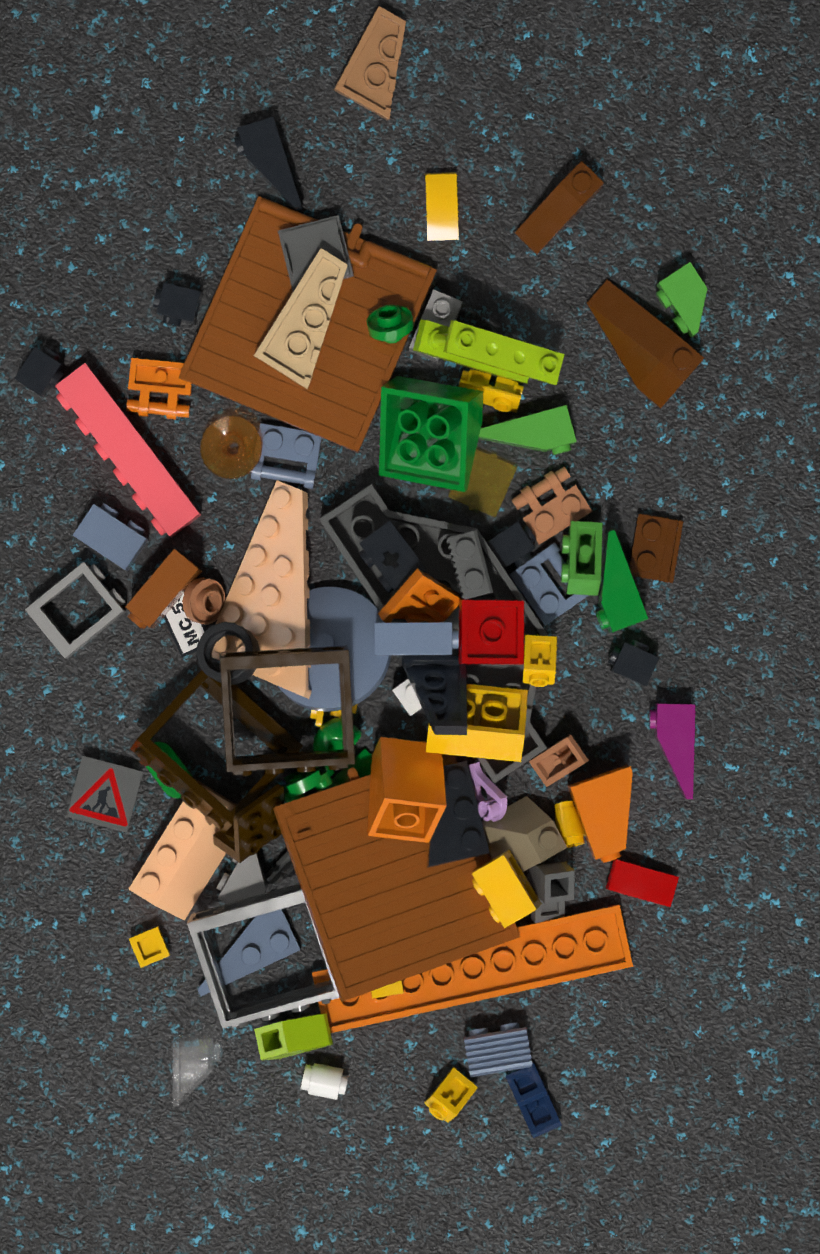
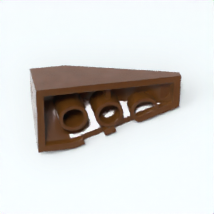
[586,279,704,409]

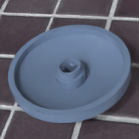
[278,587,391,712]

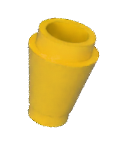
[555,801,585,848]

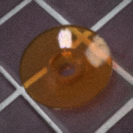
[200,416,262,479]

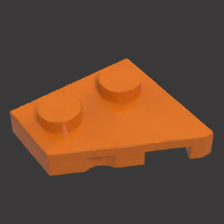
[378,568,463,623]

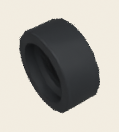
[196,622,260,685]

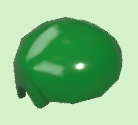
[313,717,362,751]

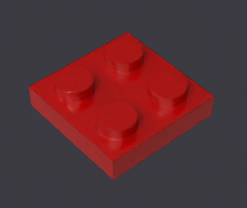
[459,600,524,665]

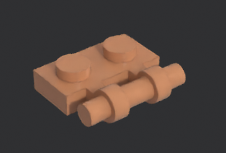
[511,467,592,545]

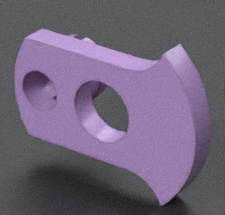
[468,762,507,822]

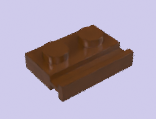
[629,514,683,583]

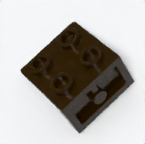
[213,784,284,863]

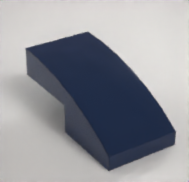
[505,1063,562,1138]

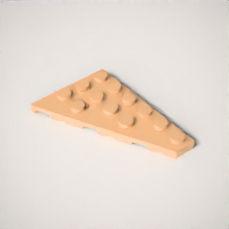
[212,480,311,699]

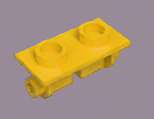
[459,369,524,413]

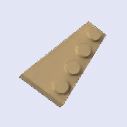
[254,248,348,390]

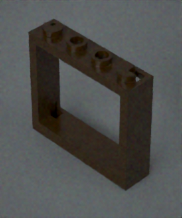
[219,645,355,776]
[130,670,303,834]

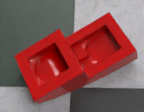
[606,859,679,907]

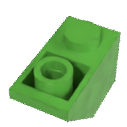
[656,262,707,339]

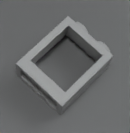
[25,562,126,659]

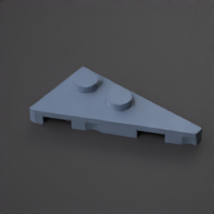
[197,909,301,996]

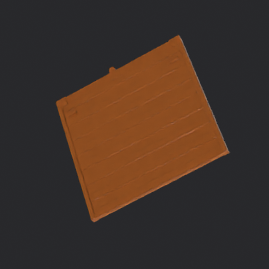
[179,196,437,453]
[273,754,520,1002]

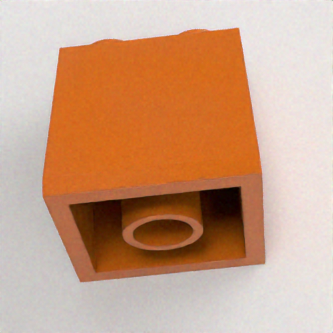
[367,737,447,843]
[567,765,633,863]

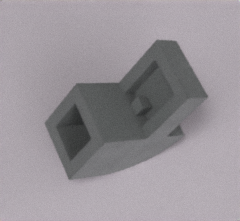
[527,861,575,923]

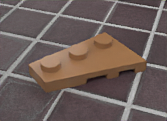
[333,6,406,120]

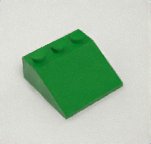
[379,376,484,492]

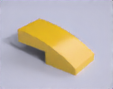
[425,172,459,241]

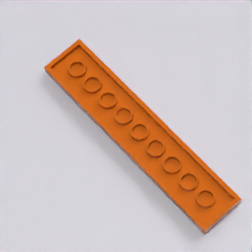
[312,904,633,1033]

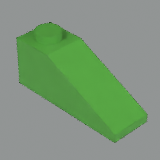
[479,405,577,455]

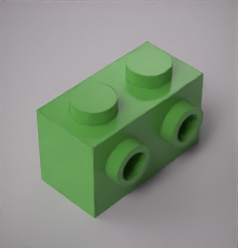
[561,521,602,596]

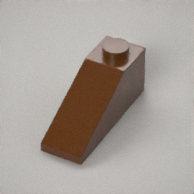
[514,161,604,255]

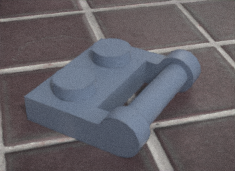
[251,423,322,489]
[509,543,589,626]

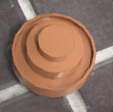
[182,577,226,625]

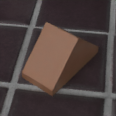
[529,734,589,787]

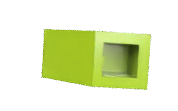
[254,1014,333,1060]

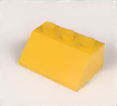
[426,684,528,762]

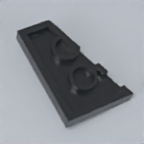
[402,656,467,735]
[427,761,490,868]

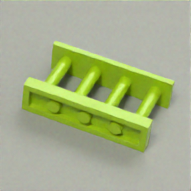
[413,320,564,385]

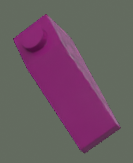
[649,703,695,799]

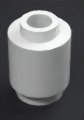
[301,1063,348,1100]

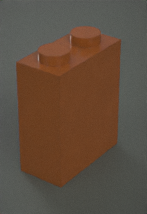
[125,549,202,629]

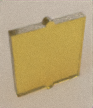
[448,449,517,518]

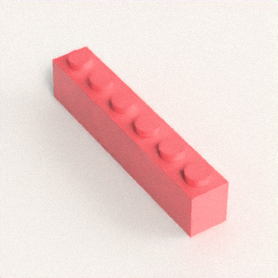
[55,363,201,538]

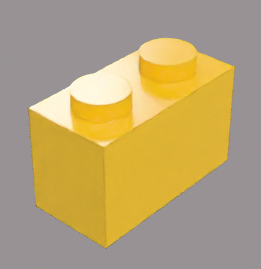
[472,850,542,928]

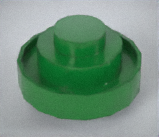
[366,305,414,343]

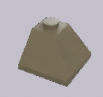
[482,796,567,871]

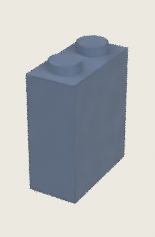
[374,622,459,656]

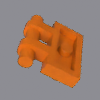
[126,358,192,420]

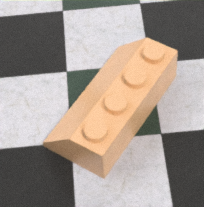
[129,781,237,920]

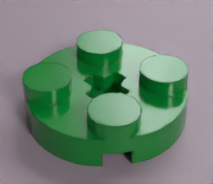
[273,766,335,803]

